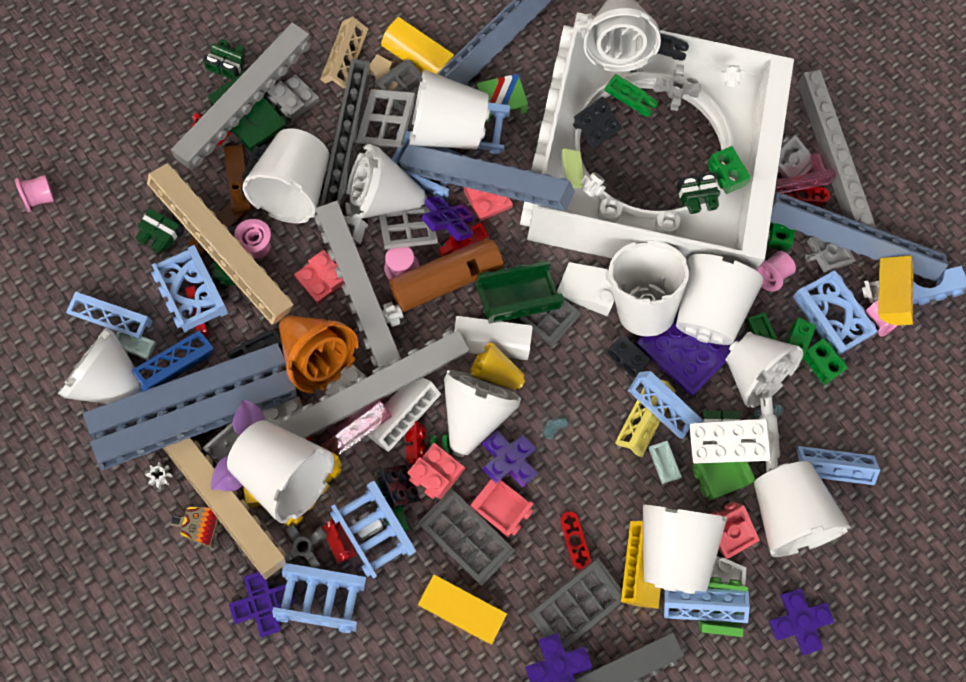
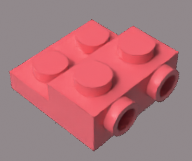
[464,187,513,221]
[294,250,344,305]
[407,443,466,500]
[710,502,760,559]

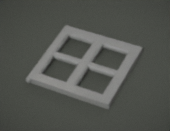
[356,89,416,148]
[378,206,438,249]

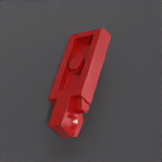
[439,222,490,257]

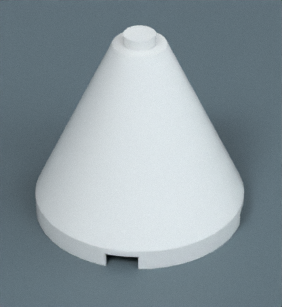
[583,0,661,72]
[345,144,427,219]
[58,327,141,404]
[444,370,521,457]

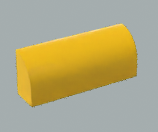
[381,17,454,74]
[878,255,914,325]
[621,521,661,609]
[418,575,507,645]

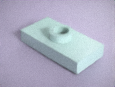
[116,332,157,361]
[648,441,682,485]

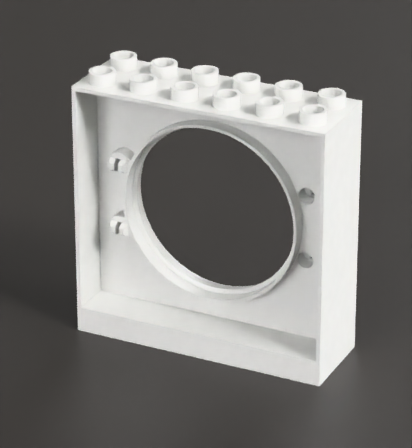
[520,12,794,270]

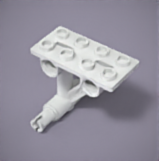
[690,397,780,472]

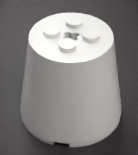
[409,70,490,149]
[243,129,329,223]
[609,240,689,336]
[676,254,764,345]
[227,420,334,523]
[754,461,851,557]
[643,504,727,594]

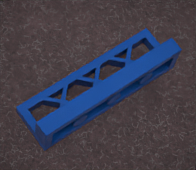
[132,330,214,392]

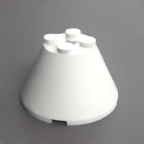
[726,332,803,408]

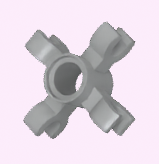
[654,65,701,111]

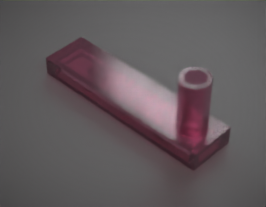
[774,153,836,194]
[318,399,392,456]

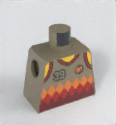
[171,507,221,549]

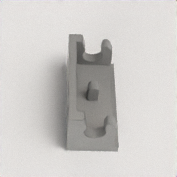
[203,422,240,464]

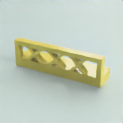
[615,380,676,457]

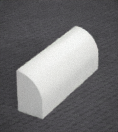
[454,316,532,360]
[362,377,441,452]

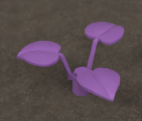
[211,400,265,491]

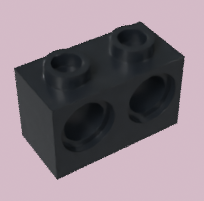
[606,334,651,379]

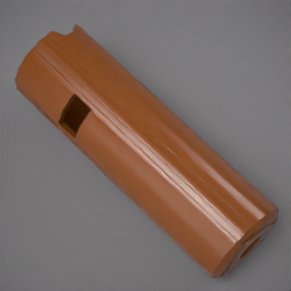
[388,237,504,312]

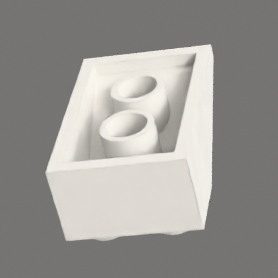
[557,262,615,316]

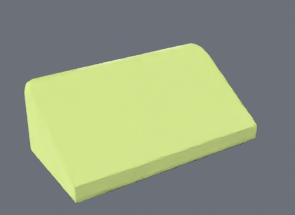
[561,148,584,189]

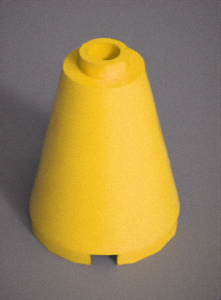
[470,342,525,390]

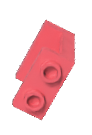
[470,479,534,538]

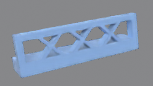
[66,292,153,339]
[628,371,703,439]
[796,446,880,485]
[664,588,750,623]

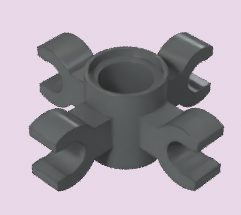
[284,524,327,569]

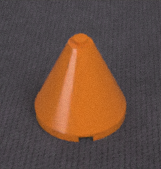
[279,315,358,393]

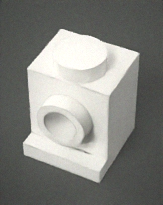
[344,216,368,245]
[351,512,384,541]

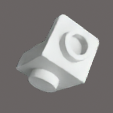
[862,280,879,303]

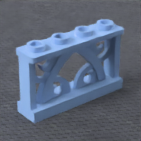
[151,245,228,333]
[793,270,878,356]

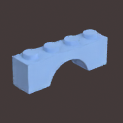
[913,266,966,305]

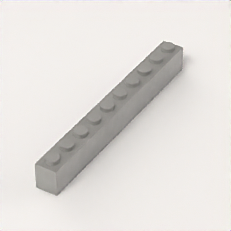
[171,23,311,171]
[797,70,876,228]
[314,201,400,368]
[281,330,470,439]

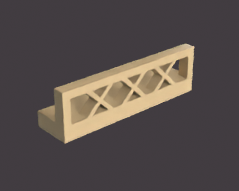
[320,17,368,88]

